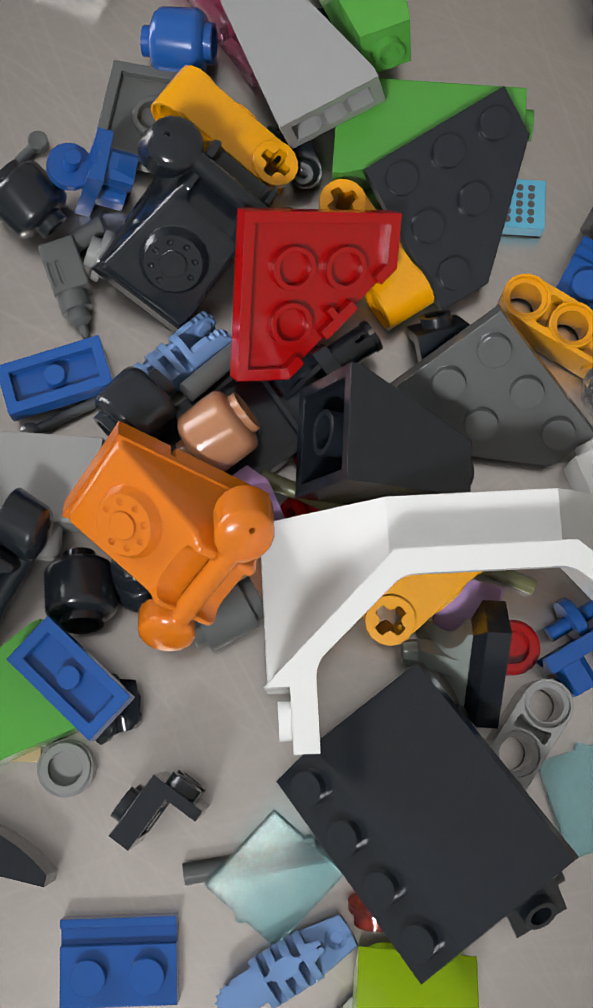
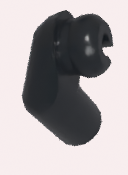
[267,126,322,190]

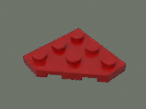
[230,208,402,381]

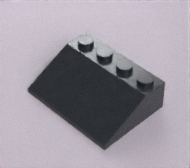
[276,662,579,985]

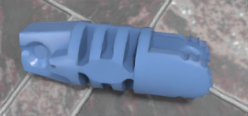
[133,310,232,394]
[215,914,358,1008]

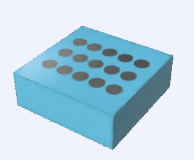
[502,179,546,237]

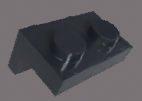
[109,769,210,851]

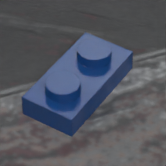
[0,335,113,422]
[6,616,135,741]

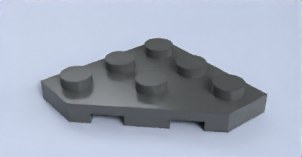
[390,304,593,466]

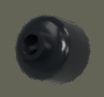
[0,159,67,240]
[93,366,177,438]
[44,547,117,634]

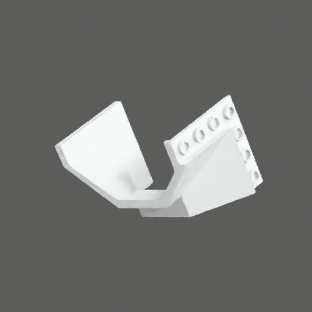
[261,488,593,755]

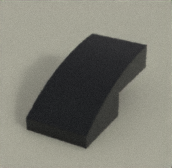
[0,824,58,887]

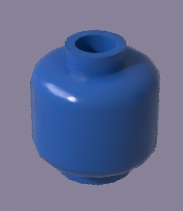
[140,6,218,72]

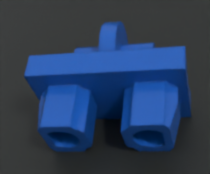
[46,127,139,217]
[535,597,593,697]

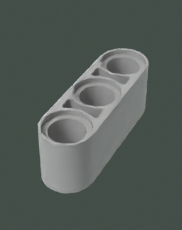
[485,679,574,790]

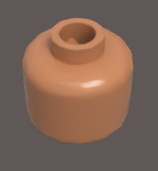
[175,391,261,472]

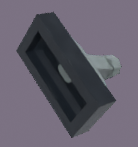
[400,600,512,729]

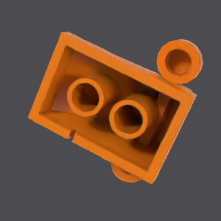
[62,421,275,652]

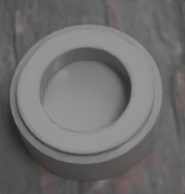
[37,740,97,798]

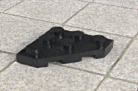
[362,86,530,310]

